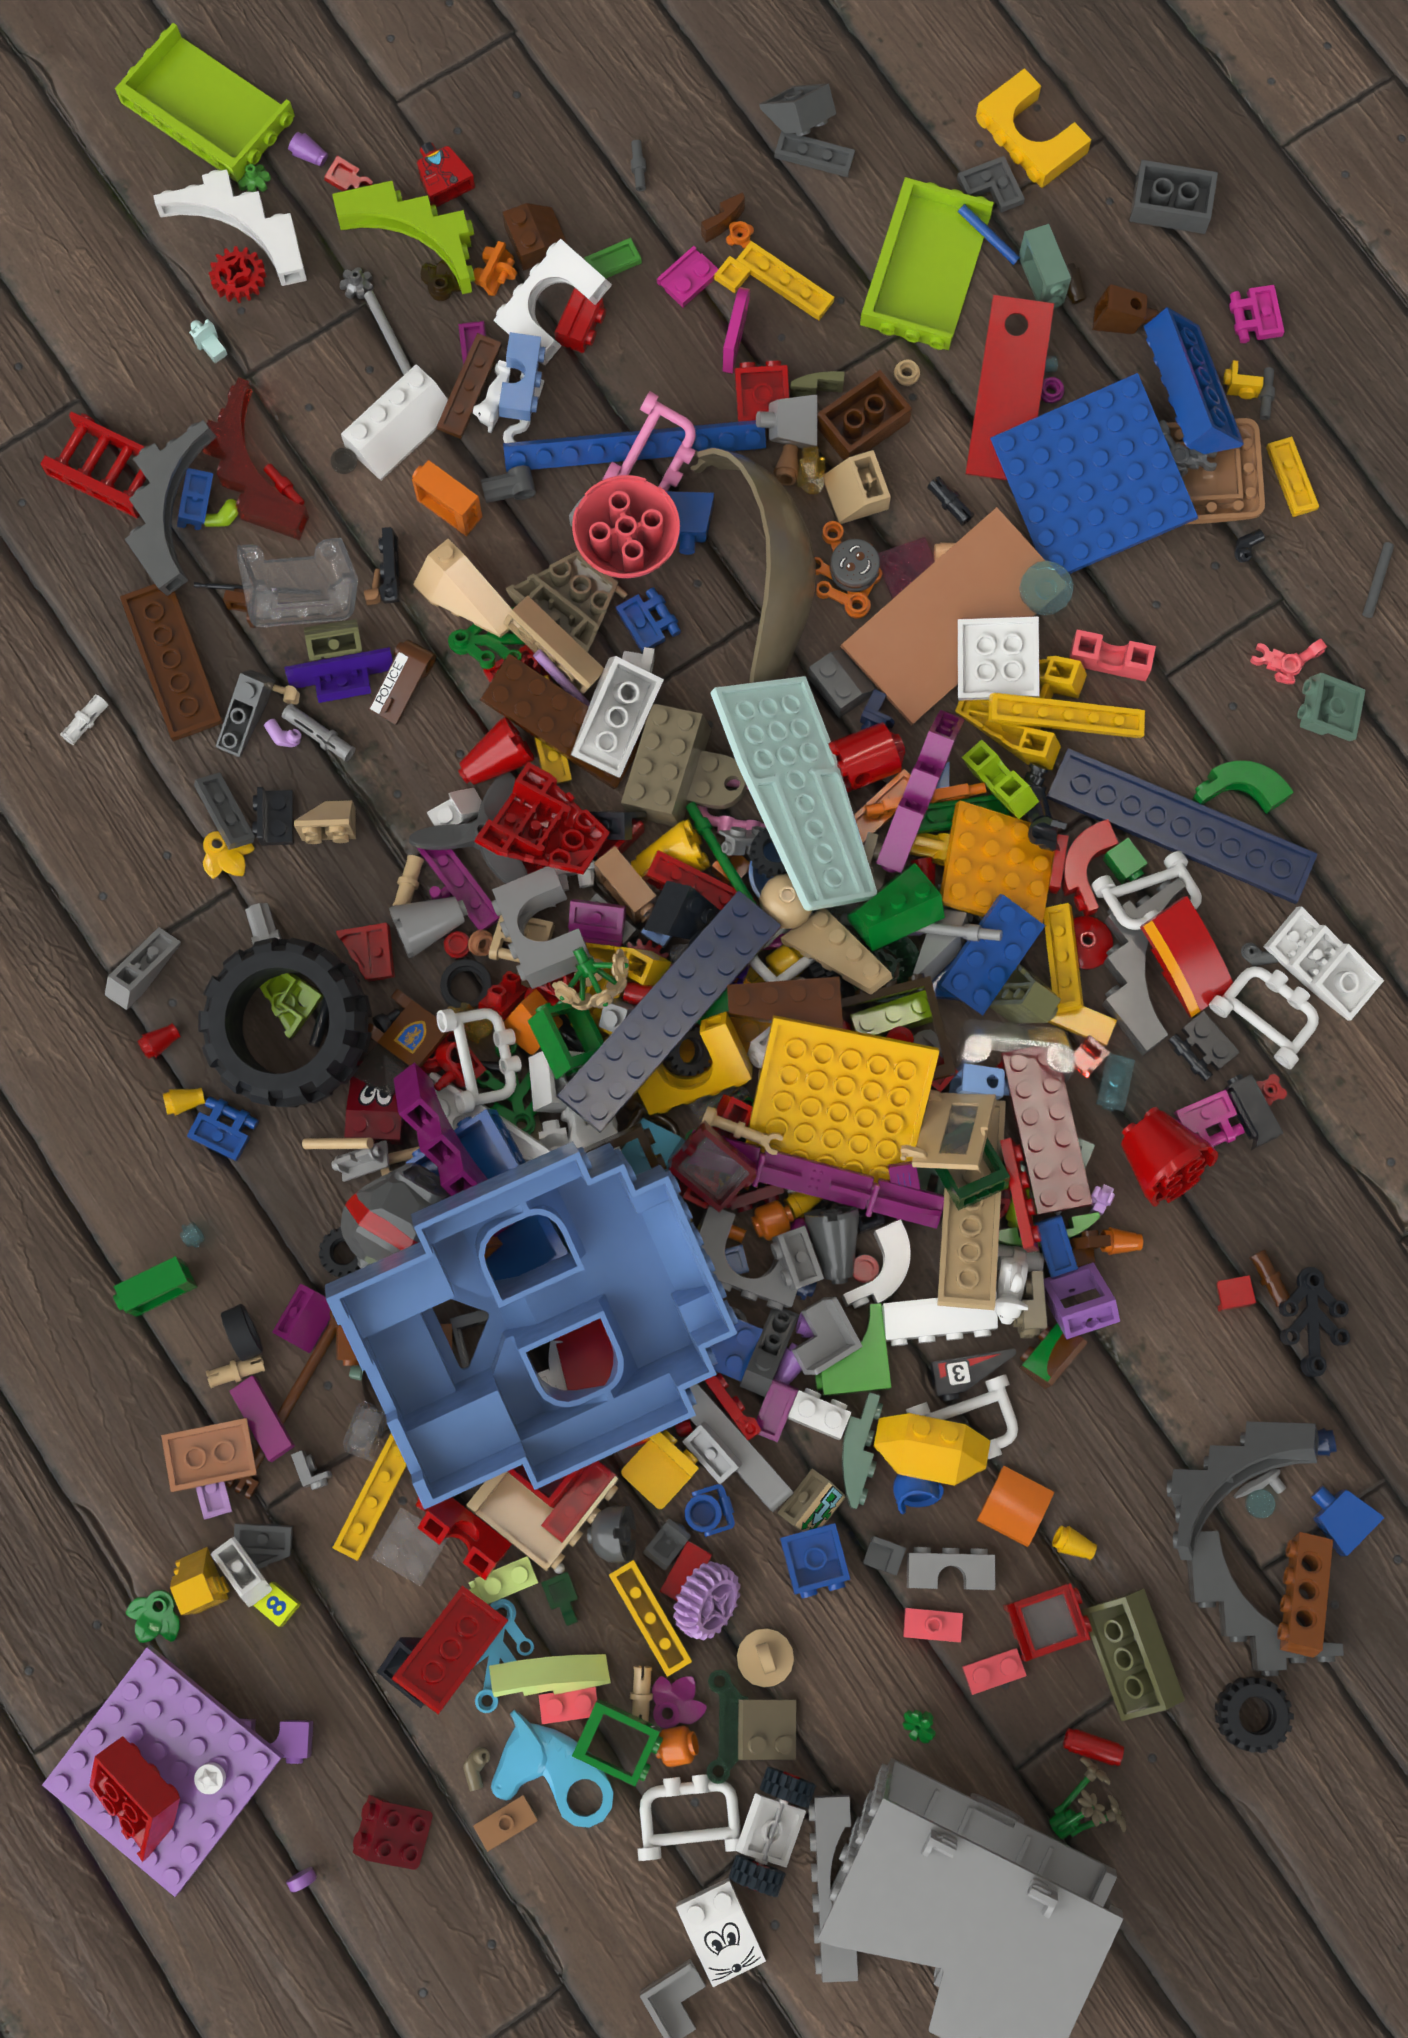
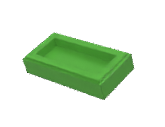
[584,238,642,279]

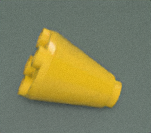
[631,819,711,878]

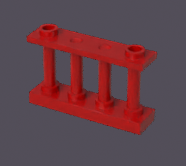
[40,411,147,519]

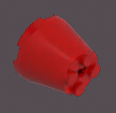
[1121,1107,1218,1207]

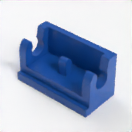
[177,468,213,530]

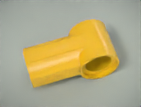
[910,833,950,866]

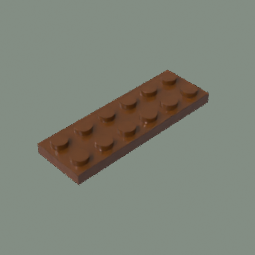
[120,584,223,742]
[480,654,640,789]

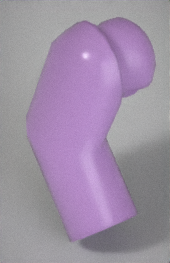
[264,719,301,747]

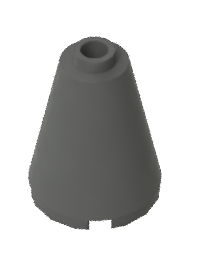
[804,1205,860,1284]

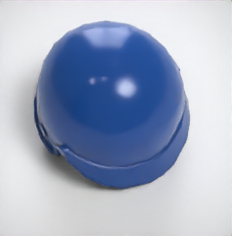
[893,1474,944,1514]

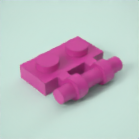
[1229,285,1285,343]
[1174,1090,1245,1147]

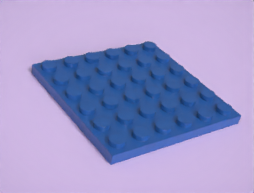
[990,373,1198,577]

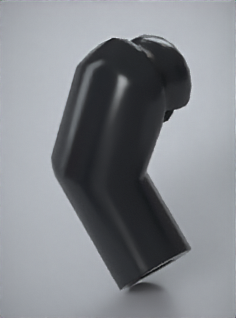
[1234,529,1265,563]

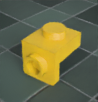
[1223,360,1264,399]

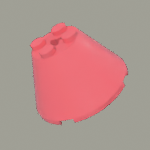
[572,475,680,578]

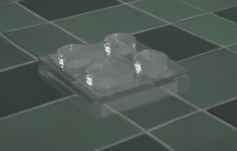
[371,1507,449,1586]

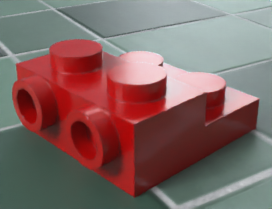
[734,361,789,422]

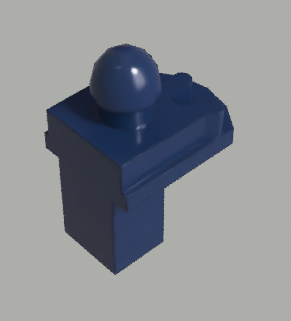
[860,689,895,730]

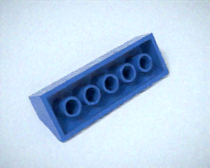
[1144,307,1244,454]

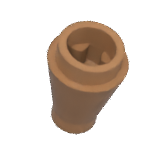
[773,444,799,486]

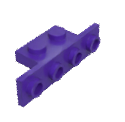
[284,647,393,703]

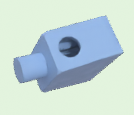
[949,1063,1010,1100]

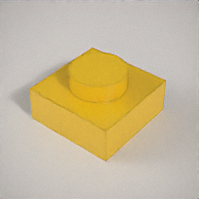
[714,256,750,293]

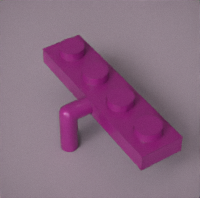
[416,847,500,930]

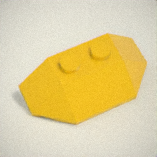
[874,1413,990,1486]

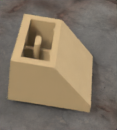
[822,450,891,524]

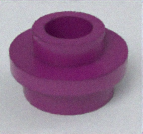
[1041,377,1064,403]

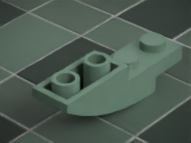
[842,1392,883,1509]

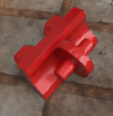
[478,971,528,1020]

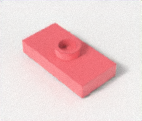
[903,1608,963,1643]

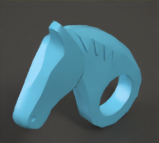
[491,1709,614,1828]

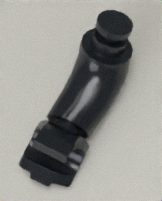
[1021,762,1067,851]

